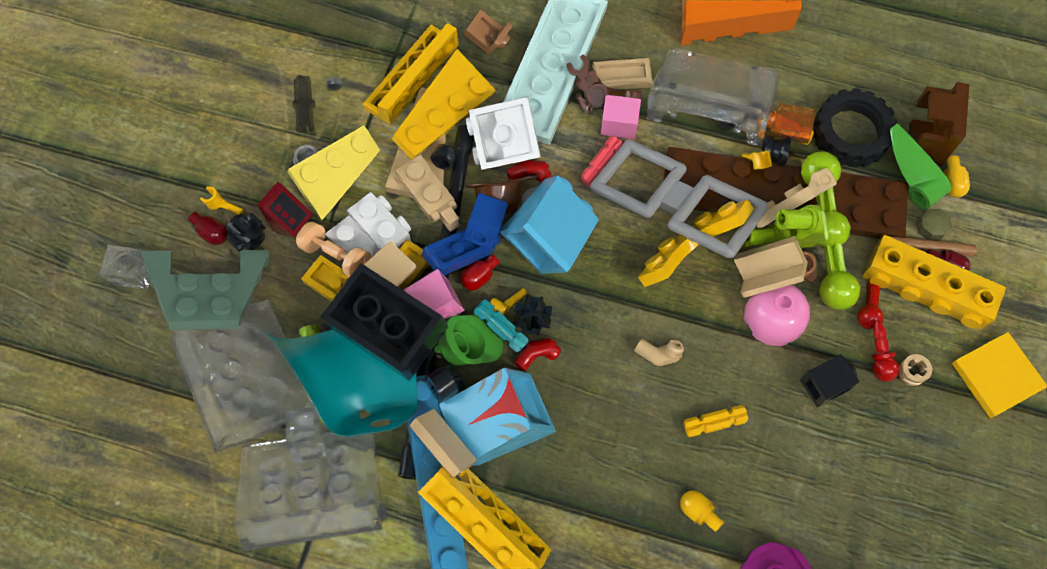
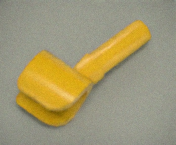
[742,150,772,170]
[200,186,244,214]
[490,288,528,316]

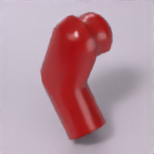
[505,160,551,182]
[513,337,561,372]

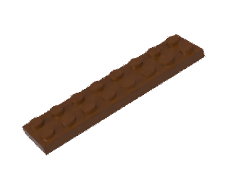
[663,147,908,239]

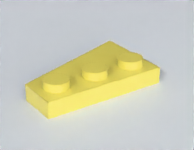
[287,125,380,222]

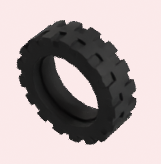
[813,88,898,168]

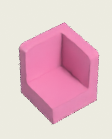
[601,95,641,139]

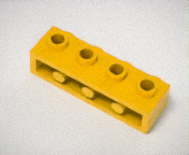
[862,235,1006,330]

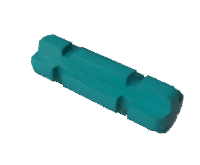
[473,299,529,352]

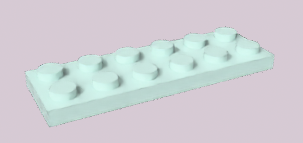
[504,0,608,145]

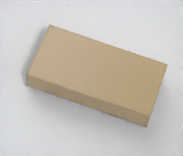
[592,58,653,90]
[409,409,477,478]

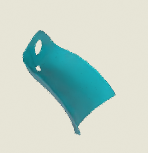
[263,330,418,437]

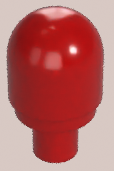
[460,254,500,291]

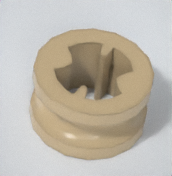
[898,354,933,386]

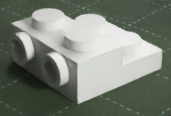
[466,97,541,170]
[325,192,412,257]

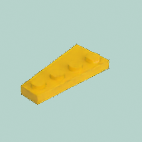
[392,49,496,160]

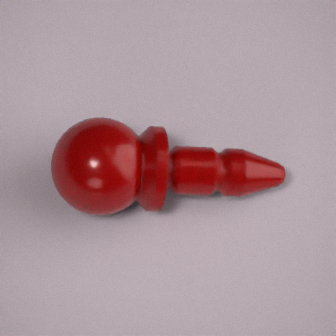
[872,320,900,382]

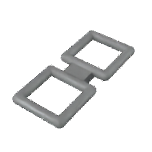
[590,139,768,258]

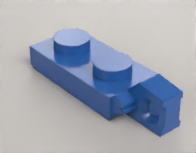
[422,228,502,276]

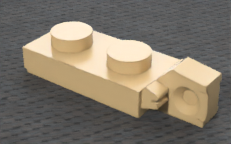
[395,155,460,232]
[756,168,837,229]

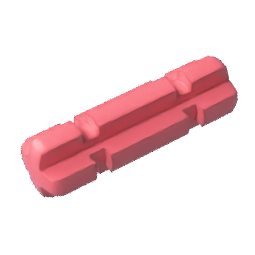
[581,136,623,187]

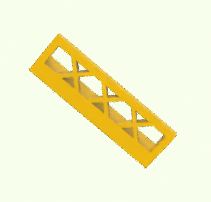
[362,23,459,125]
[418,466,552,569]

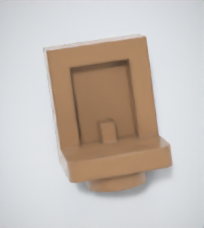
[463,9,513,55]

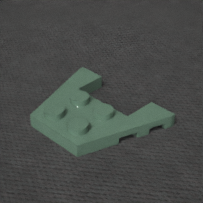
[141,250,269,330]

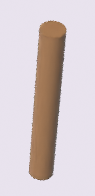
[879,235,977,257]

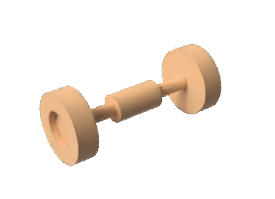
[296,221,372,277]

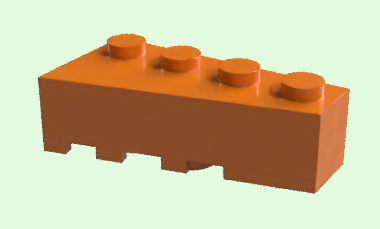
[681,0,802,46]

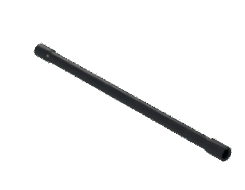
[398,125,474,480]

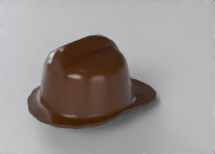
[467,175,538,215]

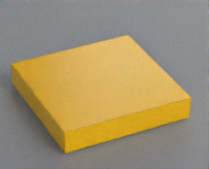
[951,332,1047,419]

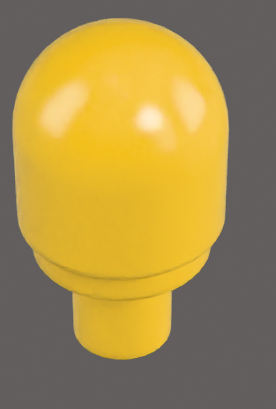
[943,156,970,198]
[680,490,724,532]

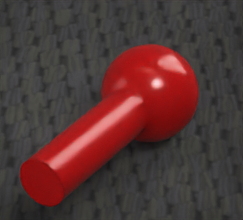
[857,278,884,330]

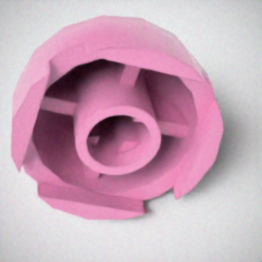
[744,285,810,346]

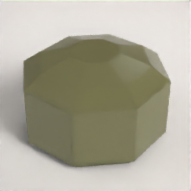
[917,209,952,240]

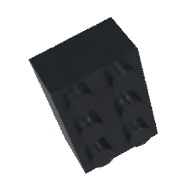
[320,263,448,381]

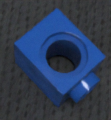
[463,193,508,249]

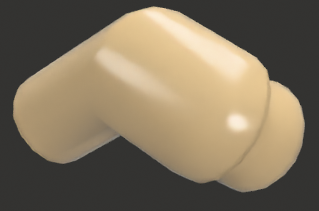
[634,338,684,366]

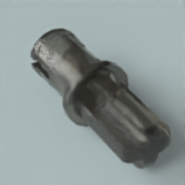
[292,75,316,133]

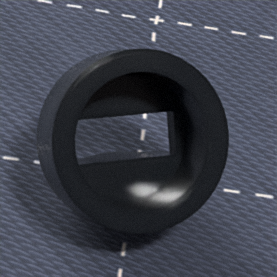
[430,143,457,170]

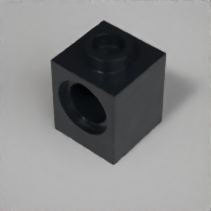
[800,354,860,408]

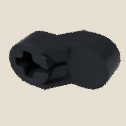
[425,363,467,404]

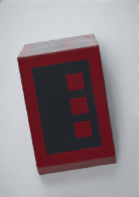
[257,181,313,237]

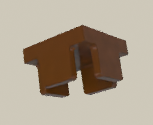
[908,82,970,166]

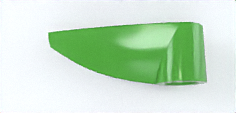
[890,123,951,210]

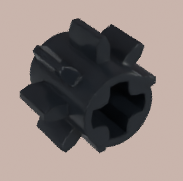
[226,213,266,252]
[513,295,552,336]

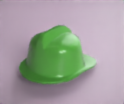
[434,315,503,366]

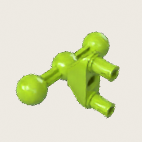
[743,151,860,310]

